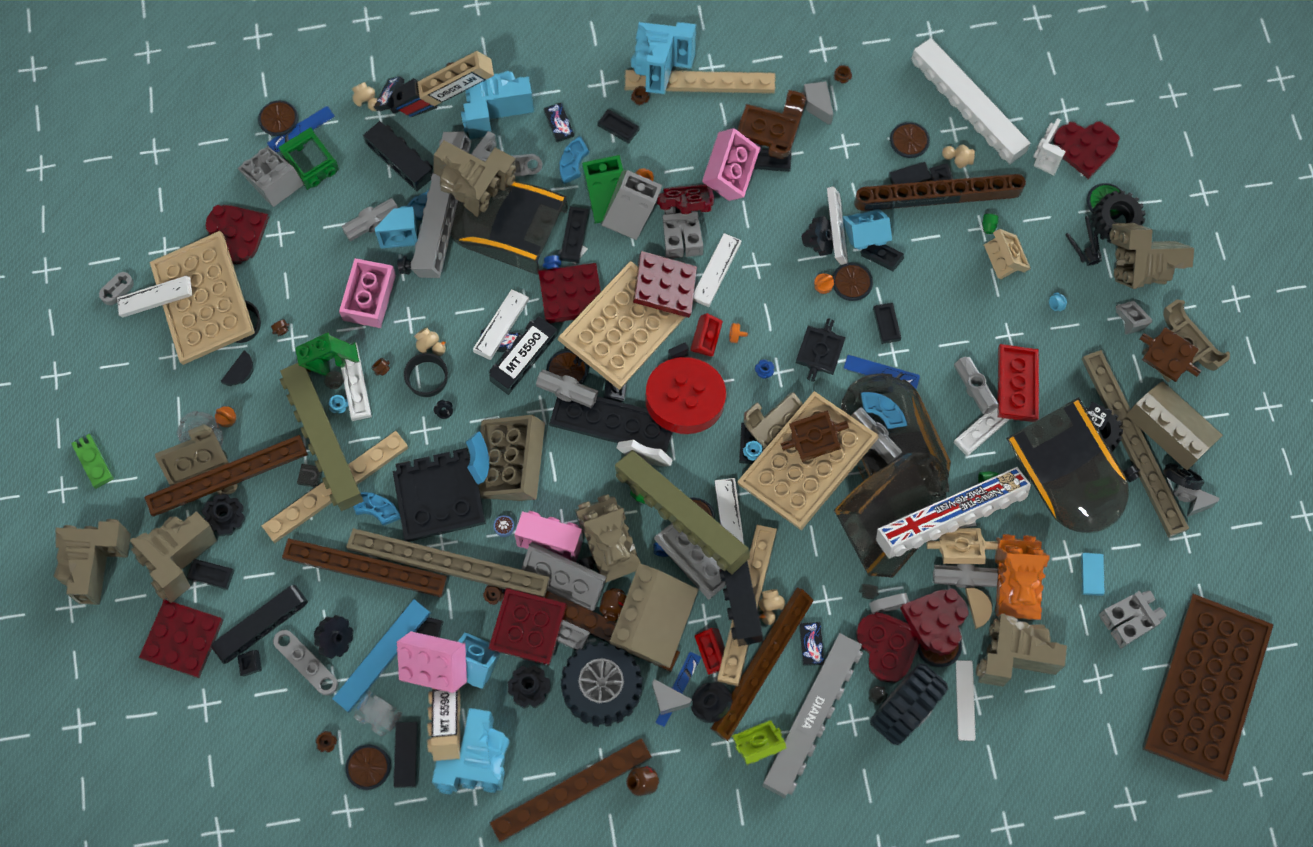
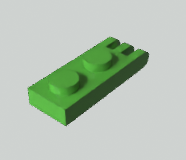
[71,433,114,489]

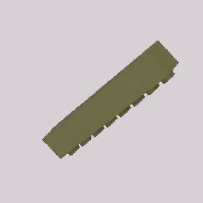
[280,363,364,511]
[615,450,750,574]

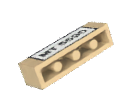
[418,51,494,106]
[427,688,460,761]

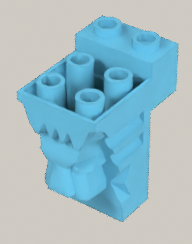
[631,22,696,94]
[461,71,534,139]
[432,708,510,794]

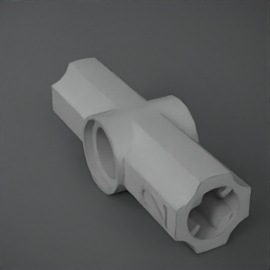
[341,198,398,241]
[954,356,999,414]
[536,369,598,408]
[851,407,902,464]
[933,564,998,588]

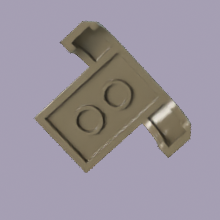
[1142,300,1230,382]
[744,392,803,450]
[155,424,238,495]

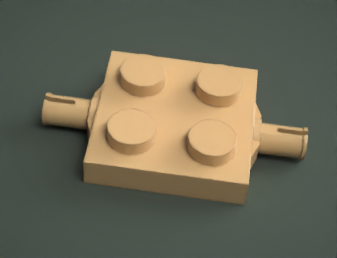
[926,528,998,564]

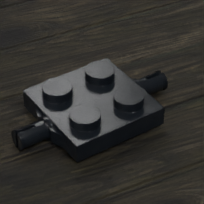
[796,318,846,382]

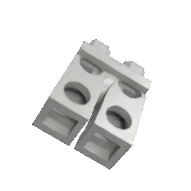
[663,207,703,259]
[1099,590,1166,649]

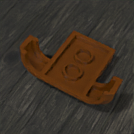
[737,90,806,159]

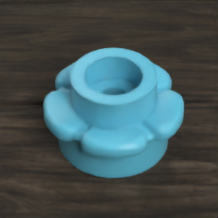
[1049,292,1067,311]
[328,395,348,414]
[743,441,763,461]

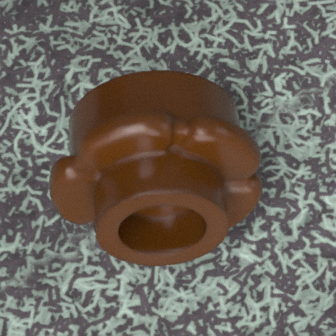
[834,65,852,83]
[631,87,649,105]
[271,319,290,336]
[371,358,390,376]
[483,585,504,605]
[316,731,337,752]

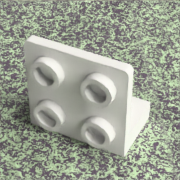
[1033,119,1066,176]

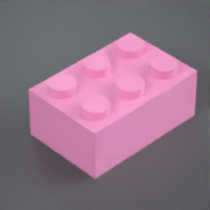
[702,128,760,201]
[339,258,396,328]
[514,511,583,563]
[397,632,467,693]

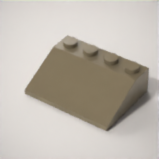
[1126,381,1223,471]
[479,415,545,501]
[610,563,699,668]

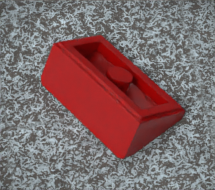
[690,313,723,357]
[694,628,725,675]

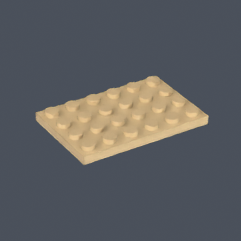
[150,231,255,365]
[558,261,686,390]
[737,391,879,530]

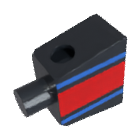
[390,78,438,117]

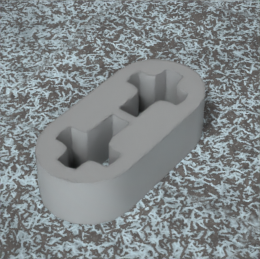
[99,272,134,305]
[869,593,909,614]

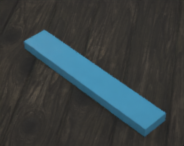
[332,599,431,713]

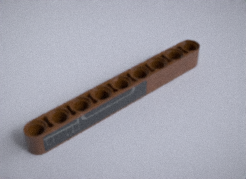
[854,174,1026,211]

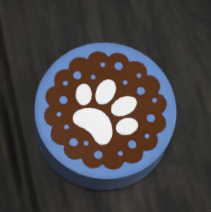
[494,515,515,537]

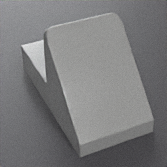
[471,131,497,159]
[1116,301,1152,335]
[1172,485,1219,517]

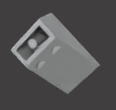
[238,146,304,207]
[601,170,662,240]

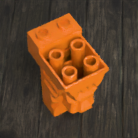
[995,534,1049,620]

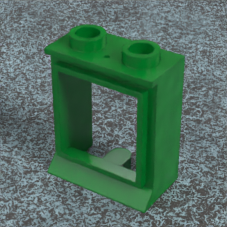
[279,127,339,190]
[295,332,360,376]

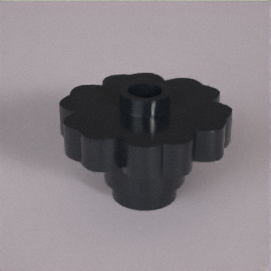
[802,216,834,256]
[202,494,245,536]
[314,615,353,659]
[508,665,551,709]

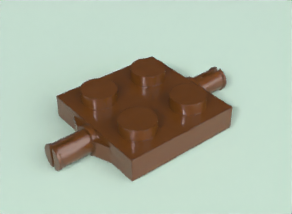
[1139,327,1202,382]
[780,410,849,462]

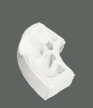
[616,440,673,466]

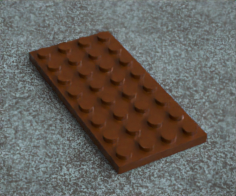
[1143,594,1274,782]

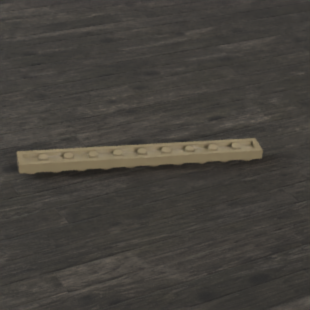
[1082,350,1189,538]
[346,528,550,598]

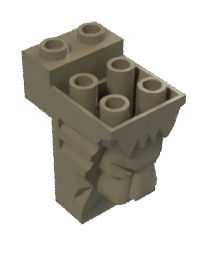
[434,140,517,217]
[1110,223,1194,289]
[574,494,641,583]
[130,511,217,603]
[54,519,131,605]
[976,613,1067,687]

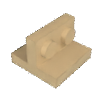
[984,229,1031,279]

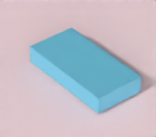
[1081,553,1104,596]

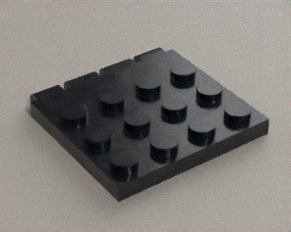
[393,447,486,542]

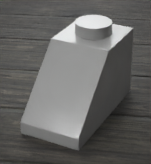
[801,82,833,124]

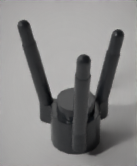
[1066,216,1102,266]

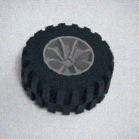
[561,642,642,727]
[870,663,948,745]

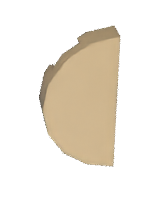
[965,588,992,630]

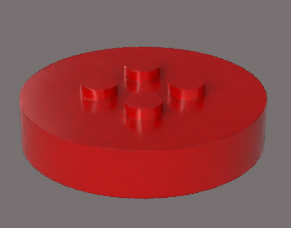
[645,357,726,434]

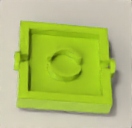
[732,720,787,765]

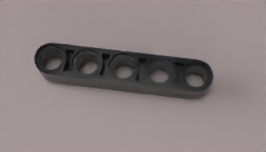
[211,585,308,664]

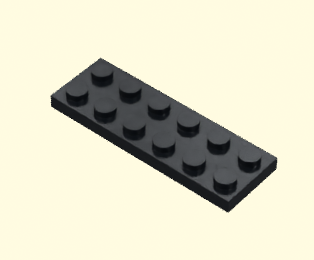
[549,396,672,454]

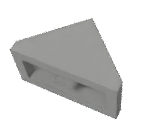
[652,679,692,715]

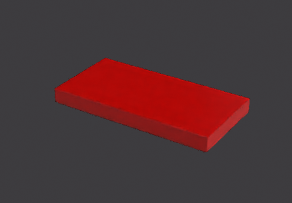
[997,344,1039,423]

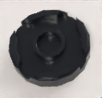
[1163,463,1204,490]
[691,681,732,723]

